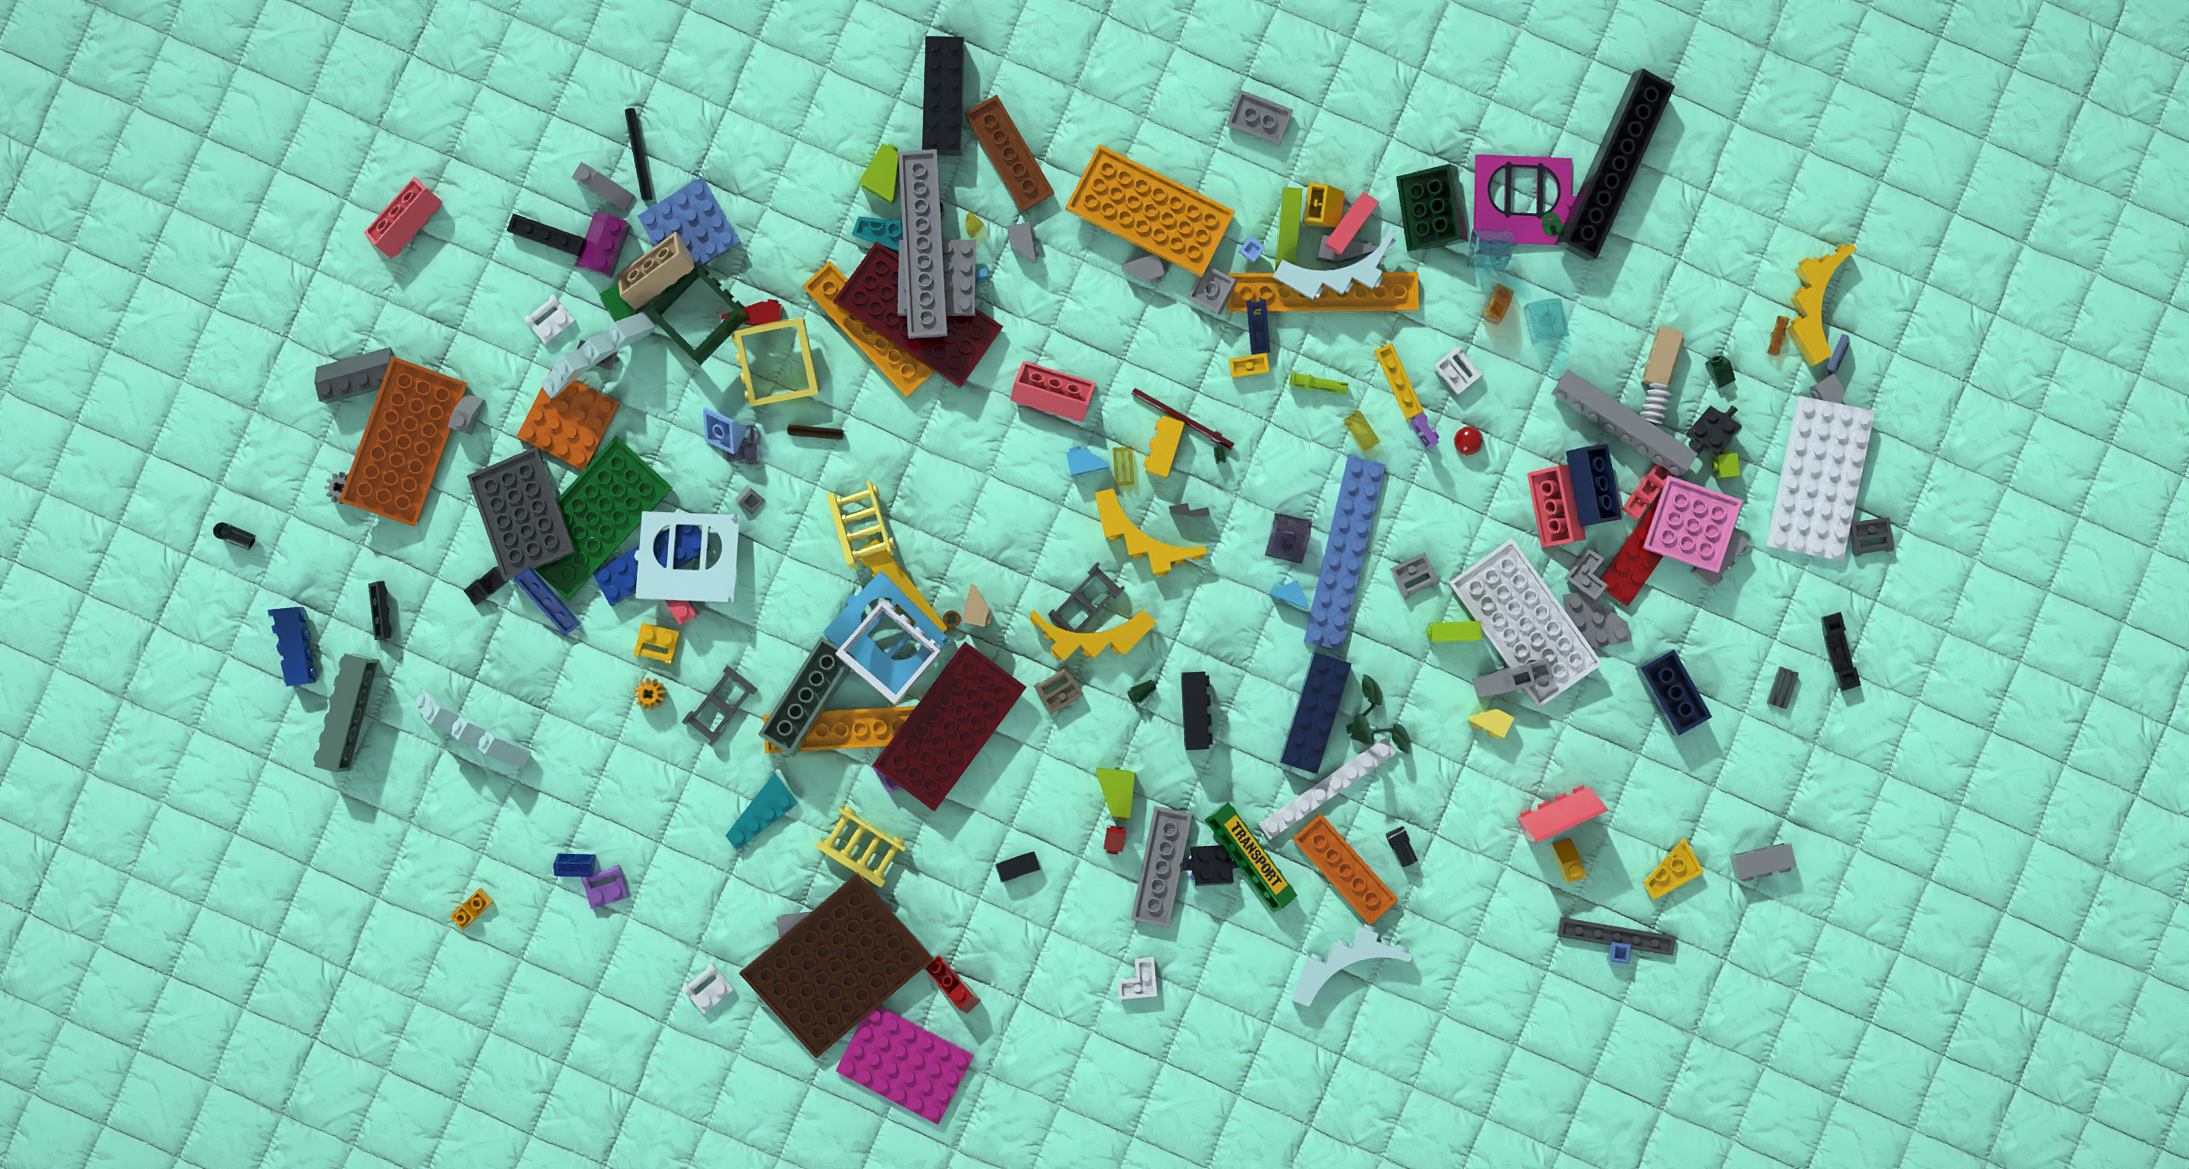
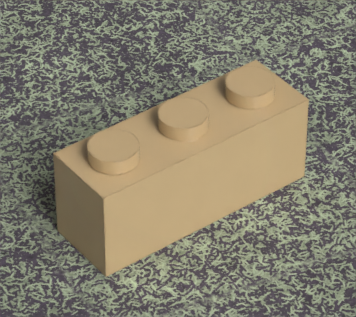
[1641,325,1684,386]

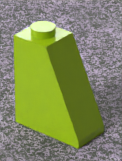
[859,143,899,205]
[1426,621,1482,642]
[1096,768,1135,821]

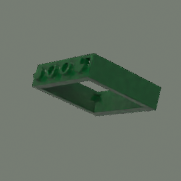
[646,264,749,366]

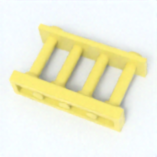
[826,480,896,570]
[816,806,907,888]

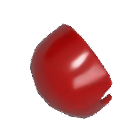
[1454,426,1484,455]

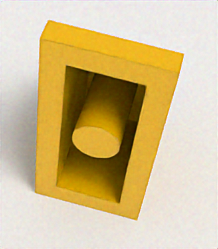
[1552,838,1587,883]

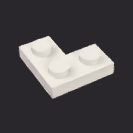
[1117,957,1157,1000]

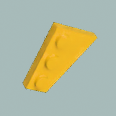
[1642,838,1704,900]

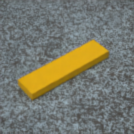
[1374,343,1424,420]

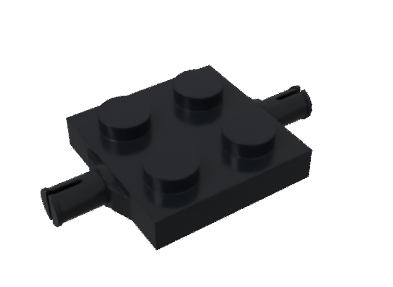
[1686,405,1742,458]
[1180,845,1240,886]

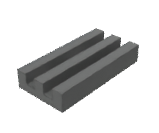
[1767,667,1799,709]

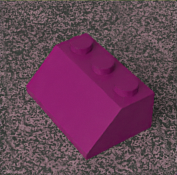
[575,212,631,279]

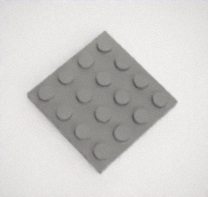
[898,240,976,316]

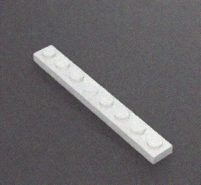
[1258,737,1396,840]

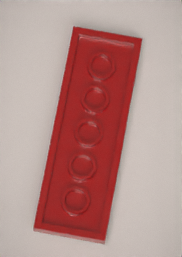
[1600,491,1663,607]

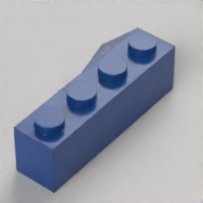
[267,607,317,687]

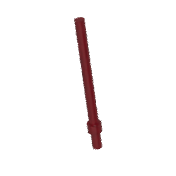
[1131,388,1235,450]

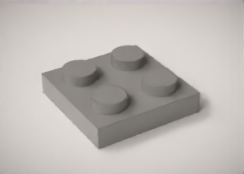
[1187,266,1238,315]

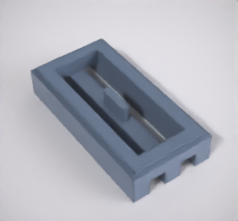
[1826,334,1851,375]

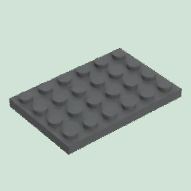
[467,446,576,582]

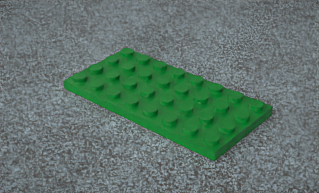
[535,436,673,601]

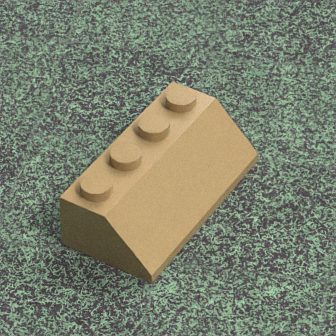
[617,232,694,310]

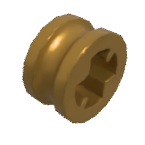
[943,610,961,628]

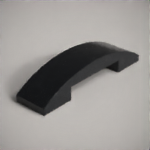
[1821,612,1861,691]

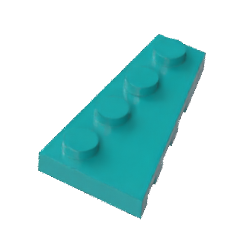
[725,773,798,851]

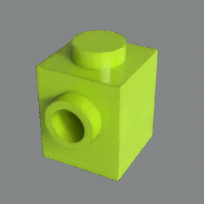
[1711,450,1740,479]

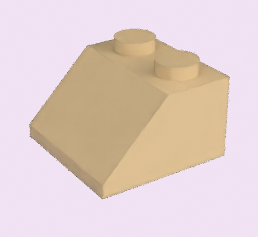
[962,584,993,628]

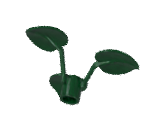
[1346,674,1410,754]

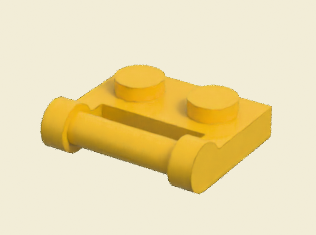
[633,623,680,665]

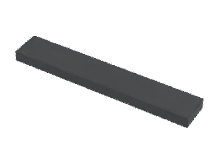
[1557,917,1676,956]

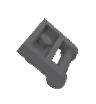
[1850,517,1894,557]

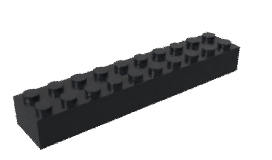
[1555,68,1675,261]

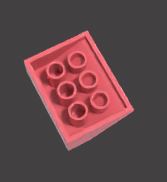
[1516,785,1608,843]

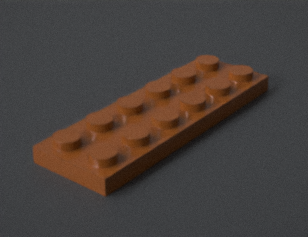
[964,95,1055,212]

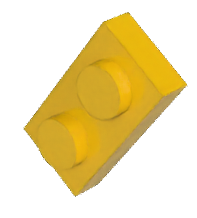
[1228,353,1270,379]

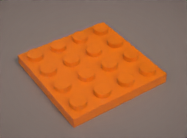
[516,369,621,470]

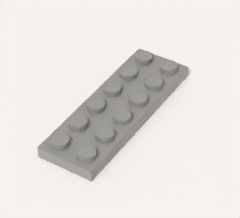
[1131,805,1192,928]

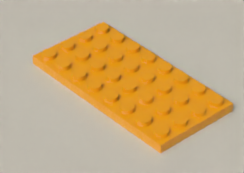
[1065,144,1235,278]

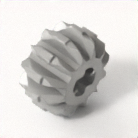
[324,472,348,505]

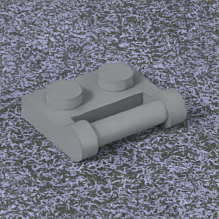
[1390,553,1439,600]

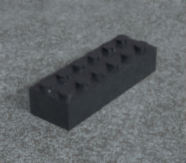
[922,36,965,156]

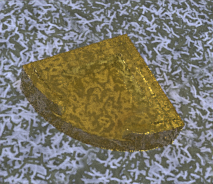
[965,211,984,239]

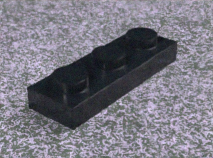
[368,581,392,641]

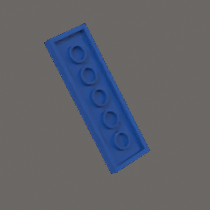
[593,525,711,606]

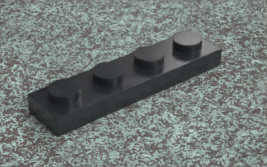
[507,213,586,257]

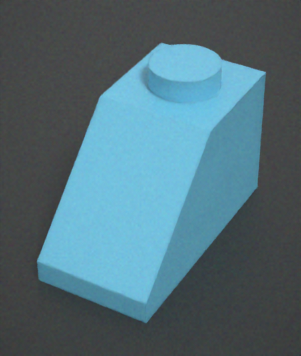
[1066,446,1109,477]

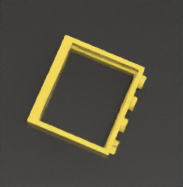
[732,316,820,407]

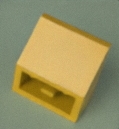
[1302,182,1345,229]

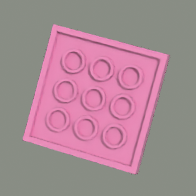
[1642,476,1743,573]

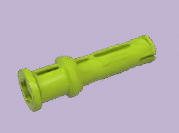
[1289,371,1348,395]

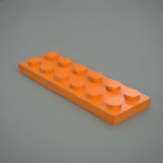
[1292,813,1398,925]

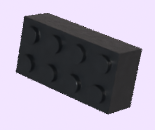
[1181,671,1213,750]

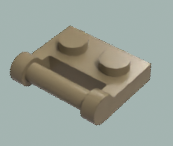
[1033,665,1084,715]

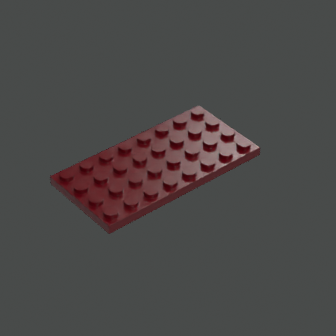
[833,241,1003,389]
[872,641,1027,812]

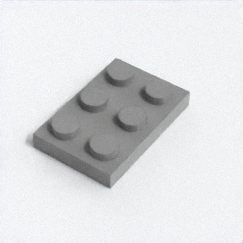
[1226,89,1293,147]

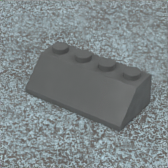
[314,347,393,404]

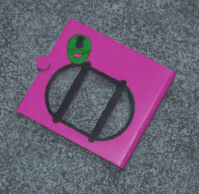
[1473,154,1576,245]

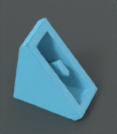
[1270,580,1308,609]

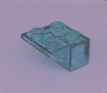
[1467,229,1514,270]

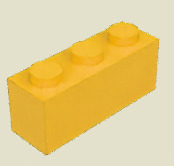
[1143,416,1185,479]

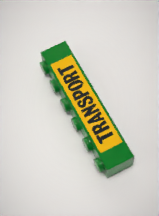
[1204,802,1298,913]

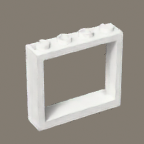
[835,601,941,706]

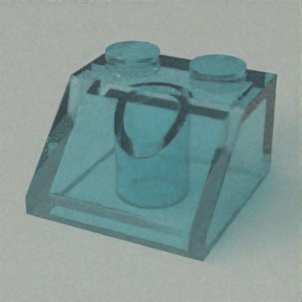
[1523,298,1570,344]

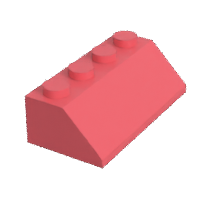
[364,176,443,259]
[1010,361,1096,422]
[1527,465,1586,548]

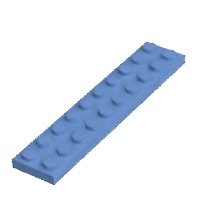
[1303,456,1385,651]

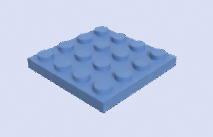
[638,176,741,268]

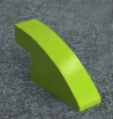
[1275,187,1303,270]

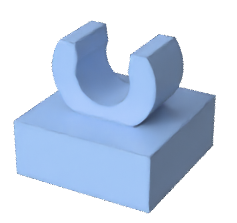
[1239,236,1265,263]

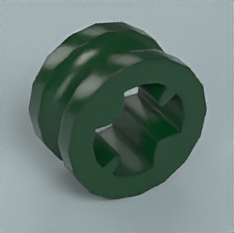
[1213,446,1226,464]

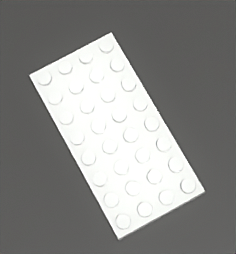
[1766,396,1875,561]
[1449,538,1603,708]

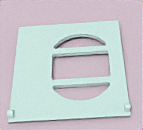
[634,511,740,603]

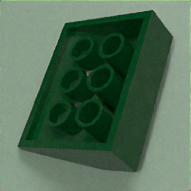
[1396,164,1469,252]

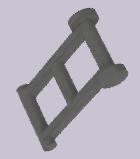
[1048,562,1125,633]
[682,665,758,746]

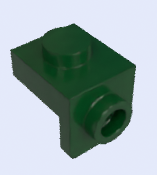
[1705,355,1736,388]

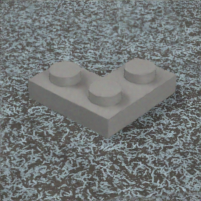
[1565,548,1608,602]

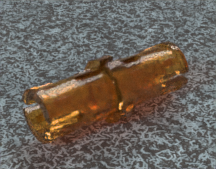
[1767,316,1790,356]

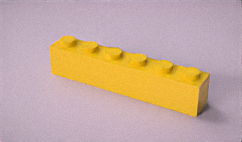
[859,538,949,633]

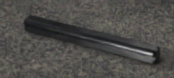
[625,108,653,201]

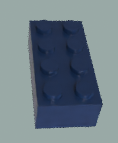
[1566,444,1622,527]
[1635,649,1712,736]

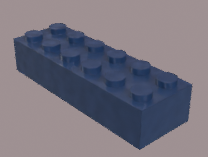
[1279,652,1352,774]

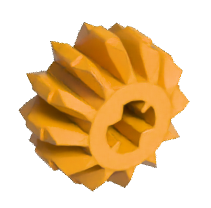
[633,678,667,710]

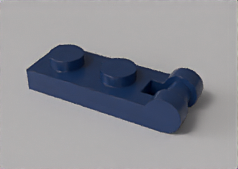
[1246,299,1270,355]

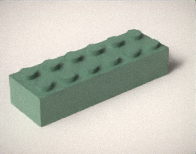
[758,636,856,758]
[313,653,379,773]

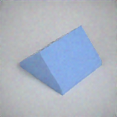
[703,407,748,454]

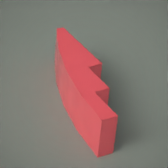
[1325,192,1379,256]
[1621,463,1672,521]

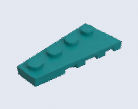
[852,216,903,252]

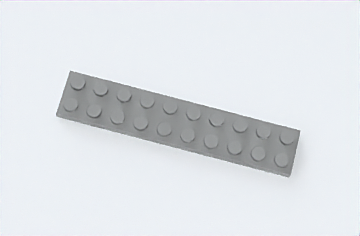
[899,149,948,339]

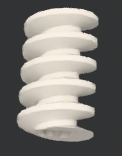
[1640,383,1672,425]

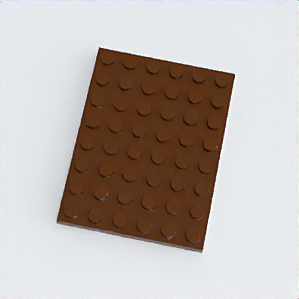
[739,872,934,1058]

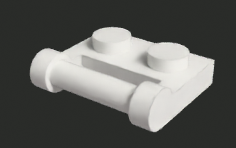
[524,294,576,345]
[1433,345,1483,395]
[682,962,735,1014]

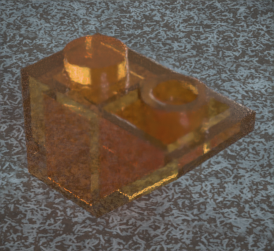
[1480,283,1514,325]

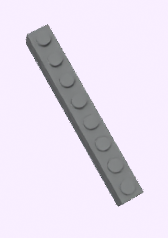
[1551,369,1698,478]

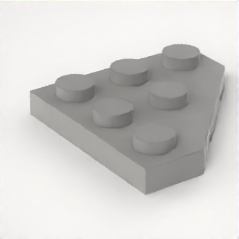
[1562,591,1631,648]

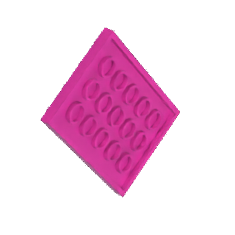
[836,1005,974,1125]

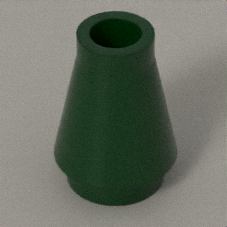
[1127,679,1157,705]

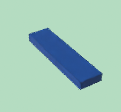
[514,566,581,636]

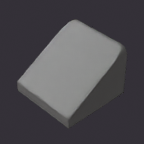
[735,485,765,514]

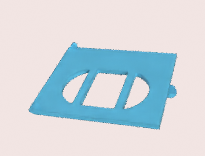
[823,570,950,695]

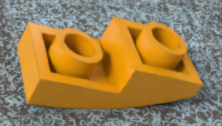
[450,888,494,931]

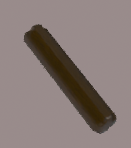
[787,425,844,440]

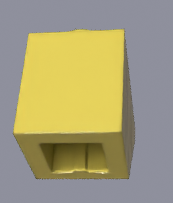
[1467,709,1514,739]

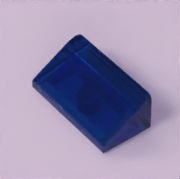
[553,853,596,877]

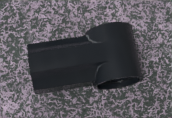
[213,522,256,550]
[1385,826,1418,867]

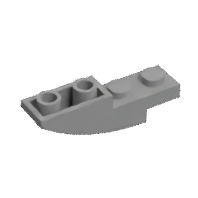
[1472,658,1554,697]

